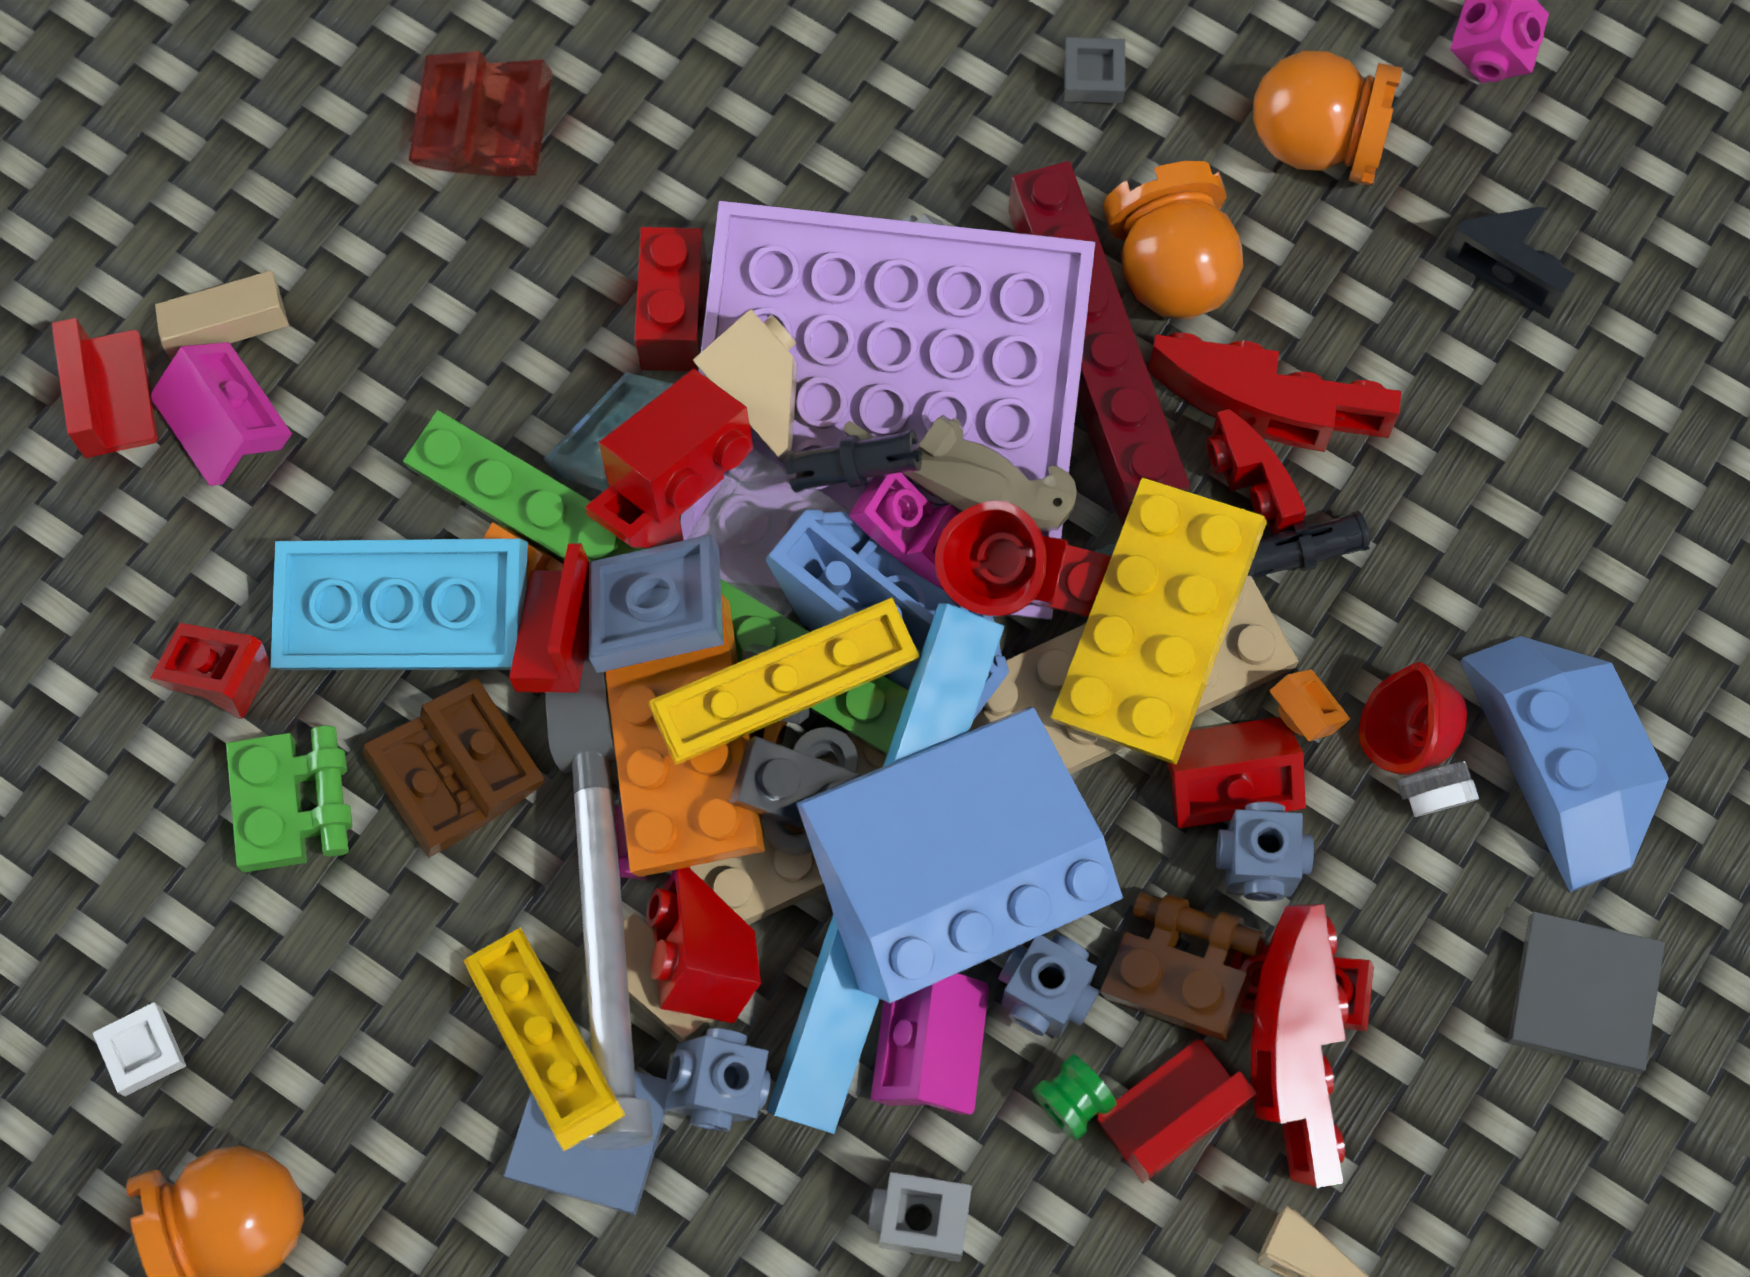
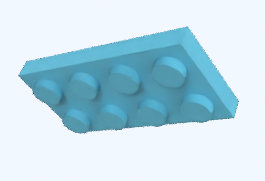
[270,539,528,670]

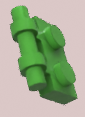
[226,726,353,873]

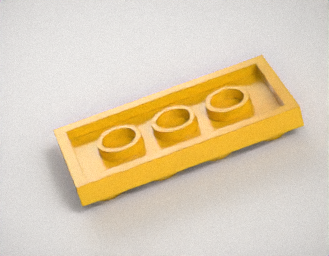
[1050,478,1267,765]

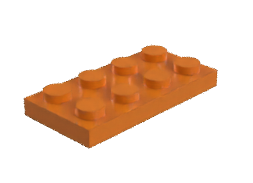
[605,594,765,877]

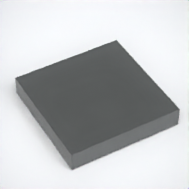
[1507,912,1665,1074]

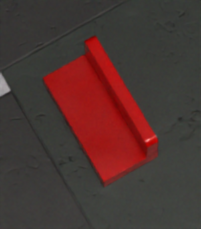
[52,318,158,458]
[509,543,589,693]
[1166,717,1306,828]
[1096,1040,1257,1183]

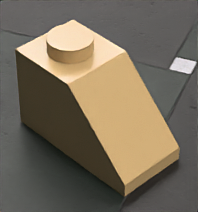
[693,309,798,463]

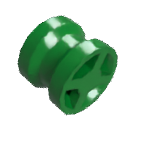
[1032,1054,1117,1141]

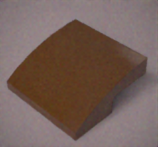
[362,678,545,858]

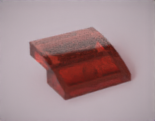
[408,51,553,176]

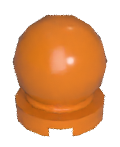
[1253,51,1403,186]
[1102,161,1243,320]
[126,1146,304,1277]

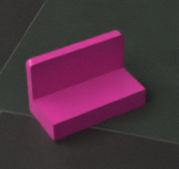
[151,342,292,486]
[870,973,989,1114]

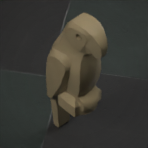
[844,415,1077,532]

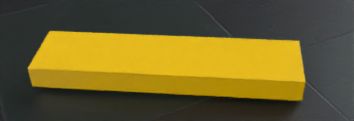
[648,598,920,766]
[463,927,625,1151]

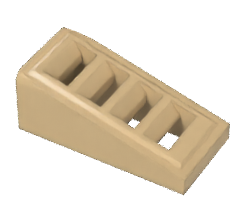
[1257,1206,1369,1277]

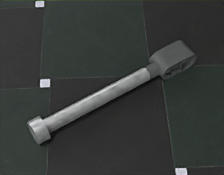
[545,648,653,1150]

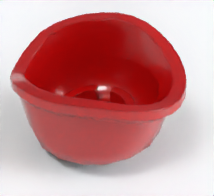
[935,500,1046,616]
[1359,662,1467,775]

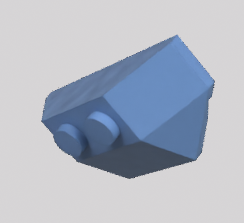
[765,509,1009,720]
[1460,636,1669,893]

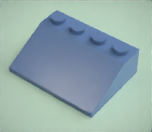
[797,707,1123,1003]

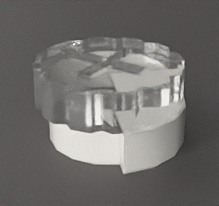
[1396,761,1479,817]

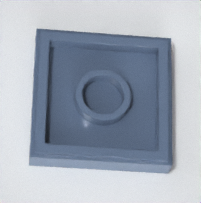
[589,534,724,673]
[504,1071,668,1216]

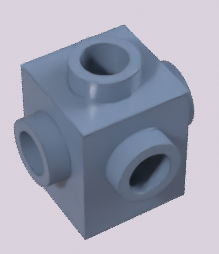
[1216,802,1314,902]
[998,935,1100,1039]
[665,1028,770,1132]

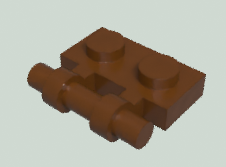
[1100,892,1266,1042]

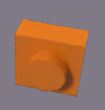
[1269,669,1351,741]

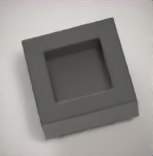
[1064,37,1125,103]

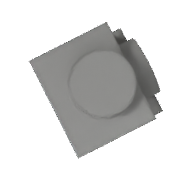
[868,1172,972,1262]

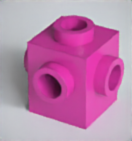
[1450,0,1549,83]

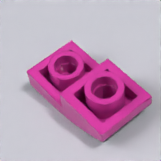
[848,472,959,591]

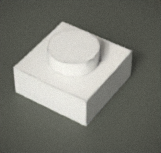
[92,1002,186,1096]

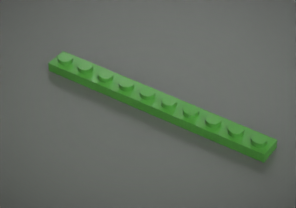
[403,410,909,757]

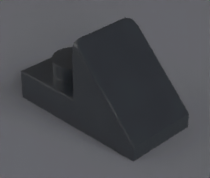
[1445,207,1575,319]

